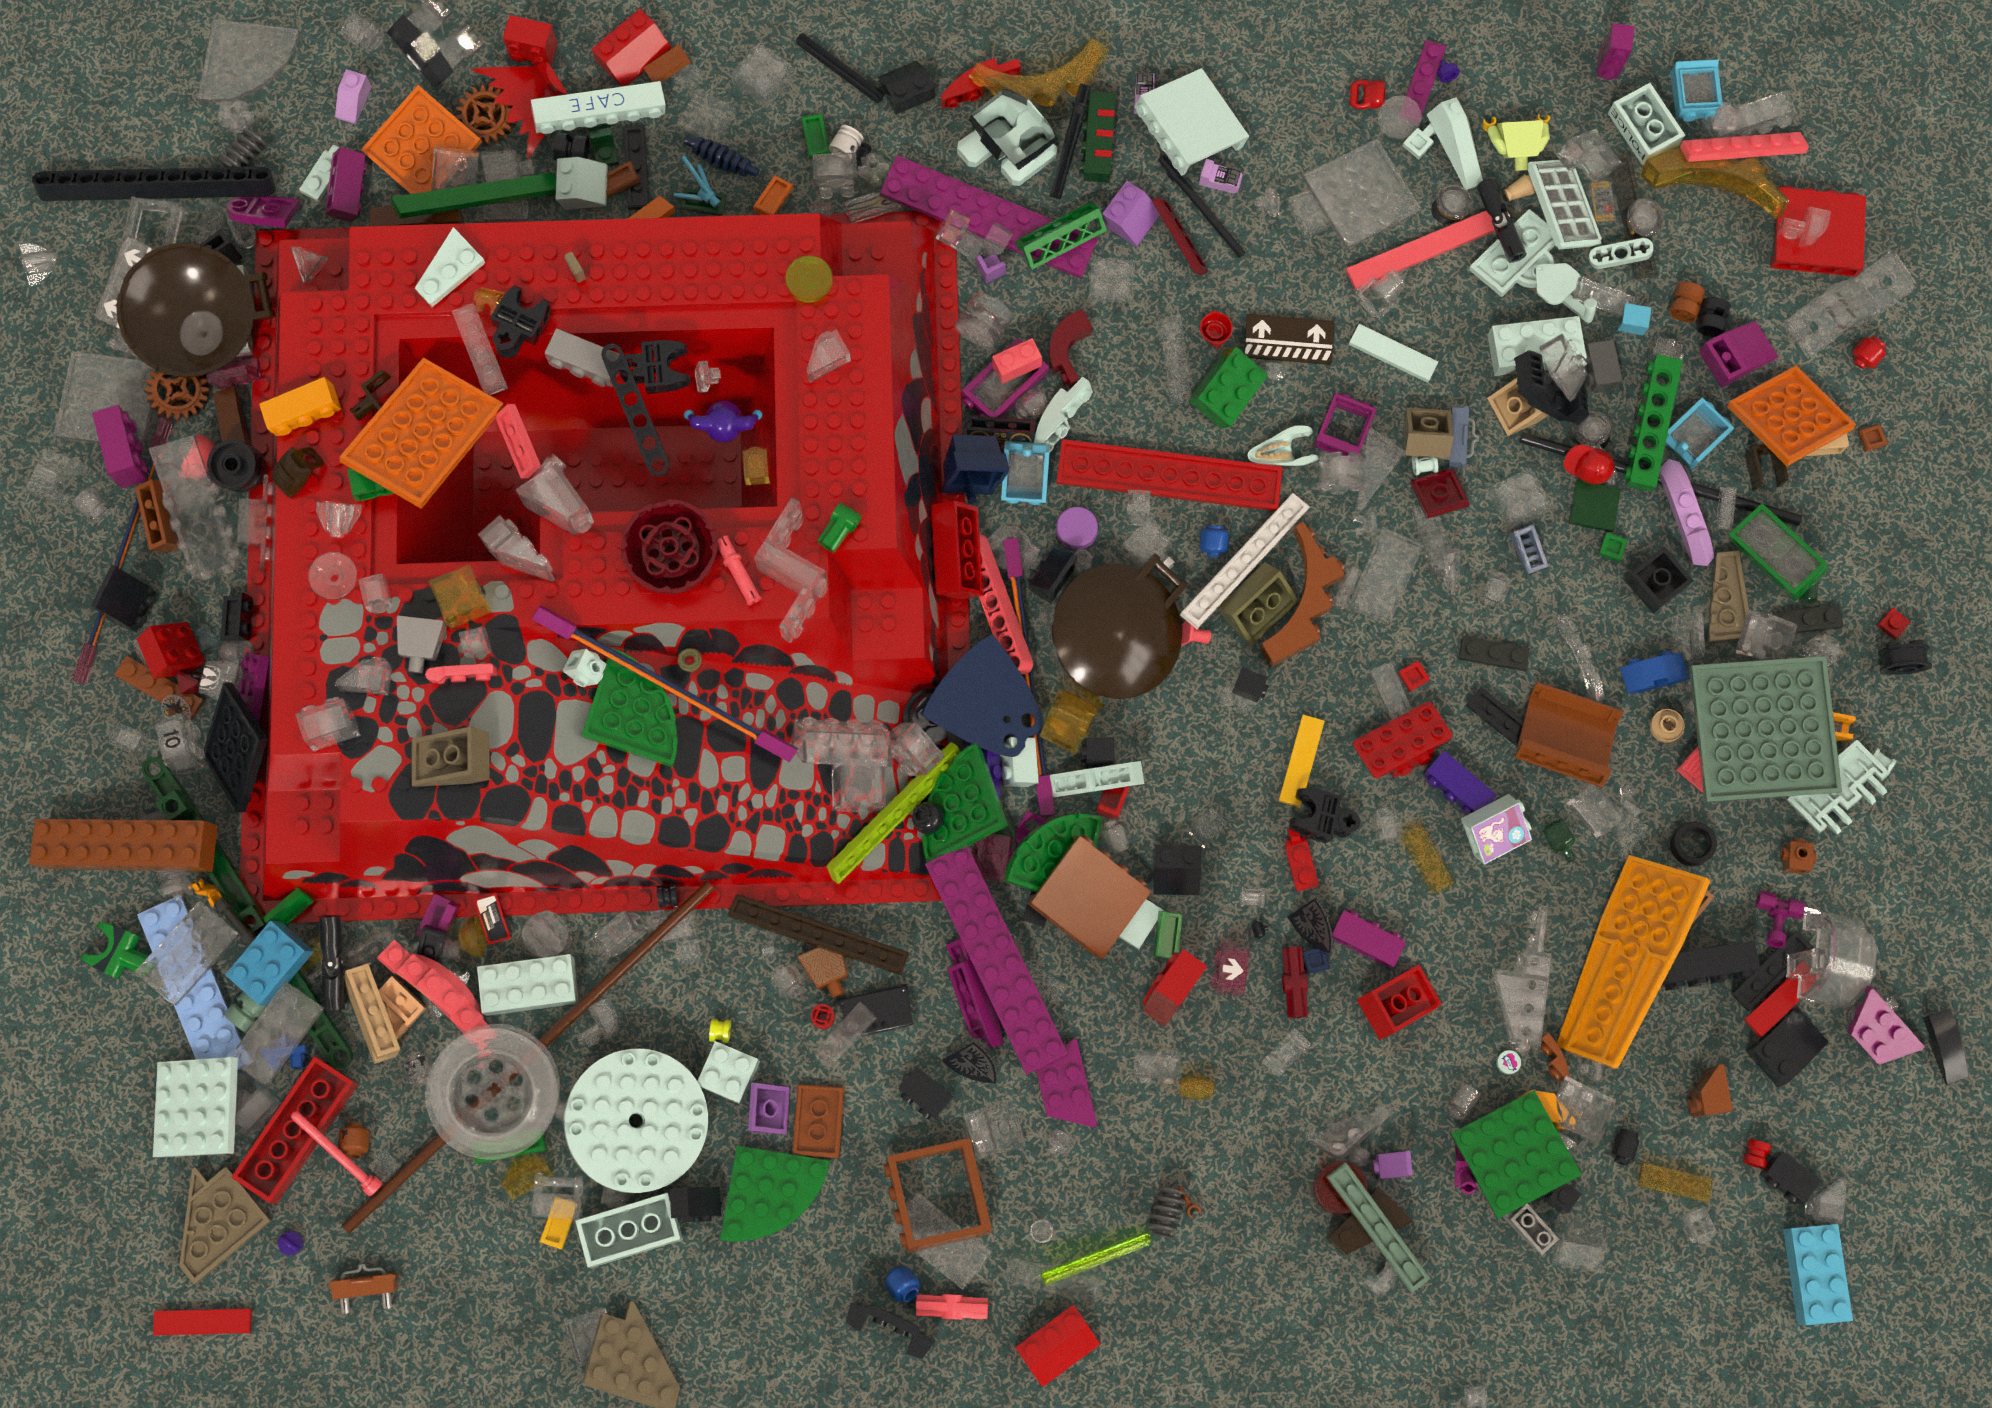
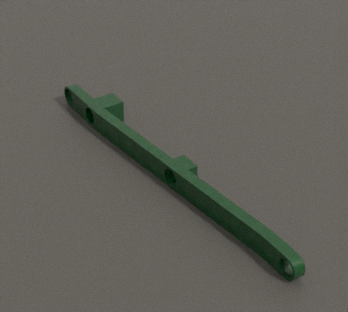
[142,757,353,1069]

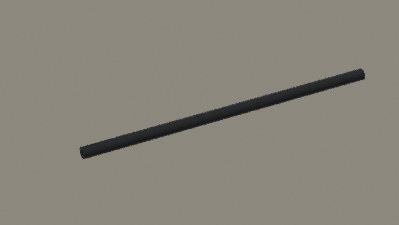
[1519,432,1802,526]

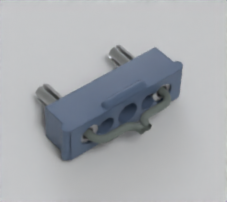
[1437,406,1479,470]

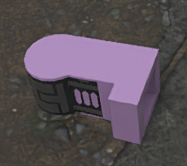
[1134,73,1154,114]
[1199,159,1243,193]

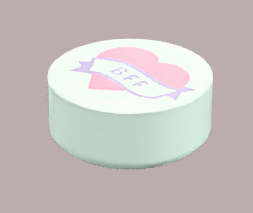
[1496,1050,1521,1074]

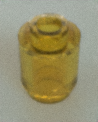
[1180,1076,1214,1100]

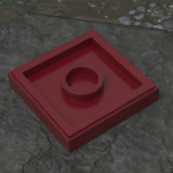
[1411,468,1469,519]

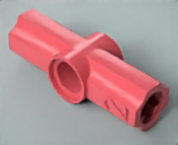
[916,1294,988,1320]

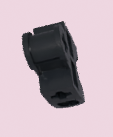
[490,285,551,358]
[620,340,691,394]
[1289,788,1360,844]

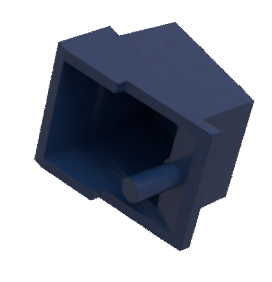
[940,434,1009,504]

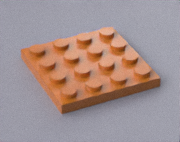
[361,85,483,194]
[1727,366,1856,466]

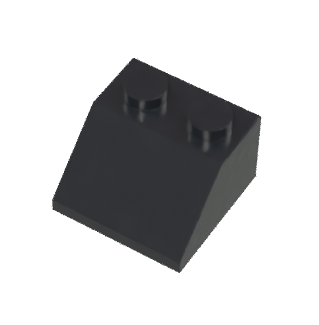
[878,61,935,115]
[1028,548,1077,604]
[1153,845,1202,896]

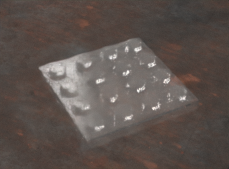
[1302,139,1422,250]
[53,351,158,449]

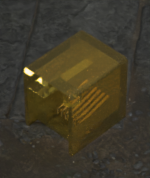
[429,564,491,628]
[1039,689,1099,754]

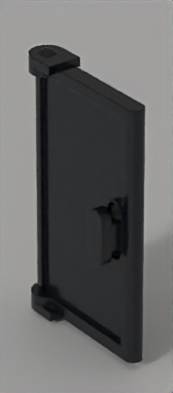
[839,984,914,1039]

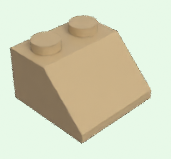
[1487,378,1549,436]

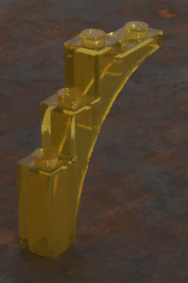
[969,38,1110,108]
[1641,147,1789,219]

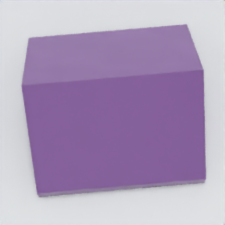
[748,1083,790,1134]

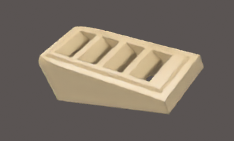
[1807,433,1849,456]

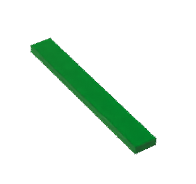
[390,173,556,219]

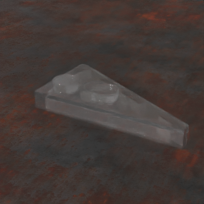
[1355,427,1405,514]

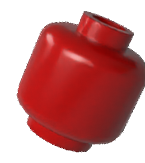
[1852,336,1886,369]

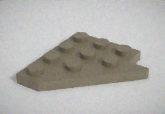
[179,1166,272,1285]
[581,1301,680,1408]

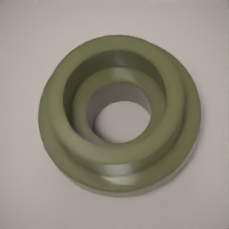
[678,648,702,672]

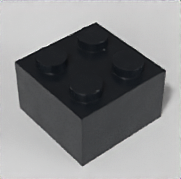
[1624,546,1694,614]

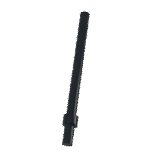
[1158,155,1246,258]

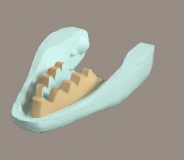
[1248,425,1319,466]

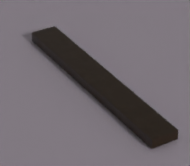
[728,894,910,976]

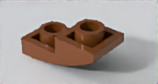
[1537,1032,1570,1082]

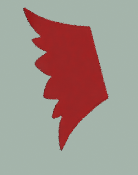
[471,62,568,159]

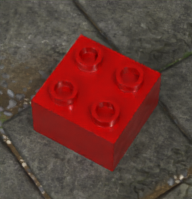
[503,15,558,66]
[136,622,205,679]

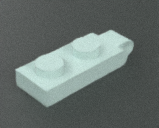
[299,145,340,202]

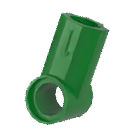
[817,502,862,553]

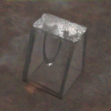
[516,463,594,535]

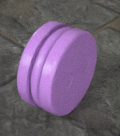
[1056,507,1098,551]

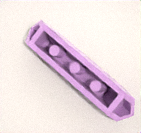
[1659,459,1714,566]

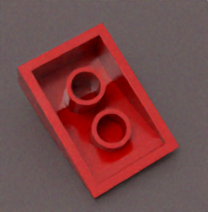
[1356,964,1442,1040]

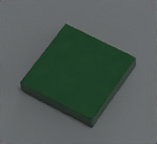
[1568,480,1621,533]

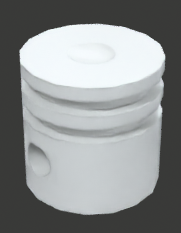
[828,125,864,162]

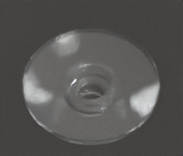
[180,311,223,355]
[308,552,357,599]

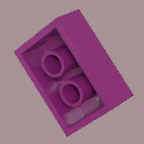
[92,405,149,489]

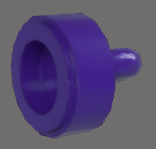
[1437,60,1460,83]
[278,1231,304,1255]

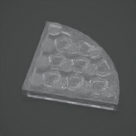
[198,19,301,103]

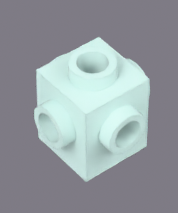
[563,649,607,687]

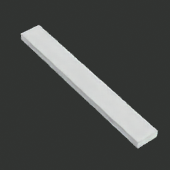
[1180,493,1310,629]

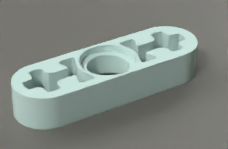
[1589,238,1653,269]

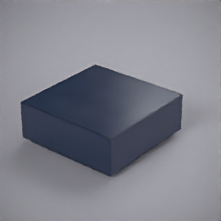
[1302,948,1330,974]

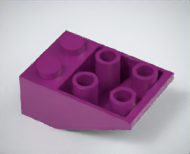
[1699,321,1779,388]

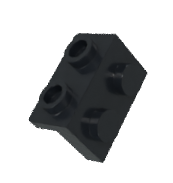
[220,592,254,642]

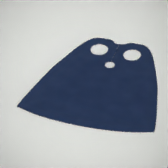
[922,634,1043,757]

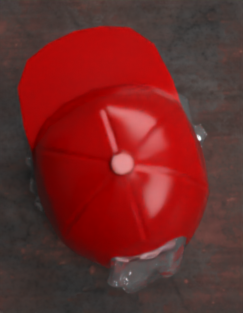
[1563,440,1618,485]

